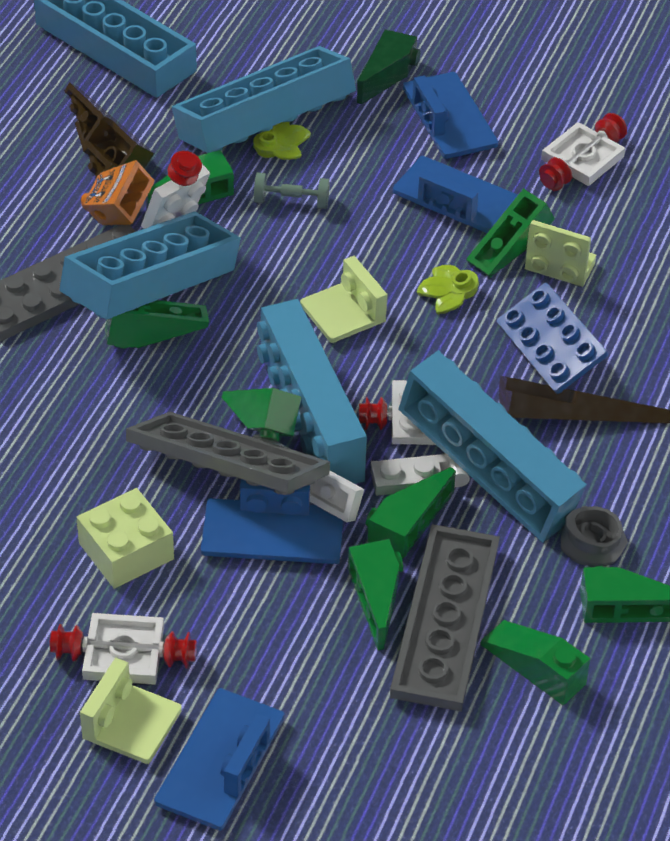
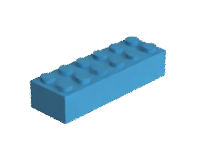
[34,0,197,98]
[171,46,356,153]
[59,211,241,320]
[257,299,367,484]
[398,350,587,543]

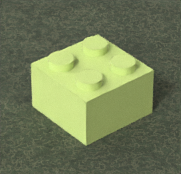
[76,488,174,589]

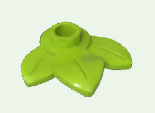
[253,122,311,160]
[417,265,479,314]

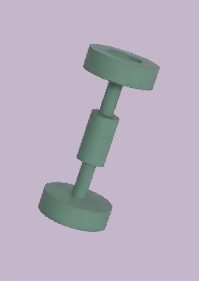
[254,172,330,209]

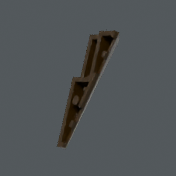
[64,82,155,184]
[499,376,670,423]

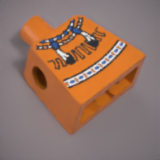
[81,160,155,225]

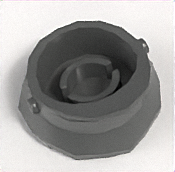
[560,506,628,566]

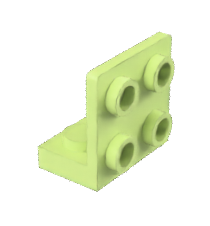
[525,220,596,287]
[300,256,387,343]
[80,657,182,764]

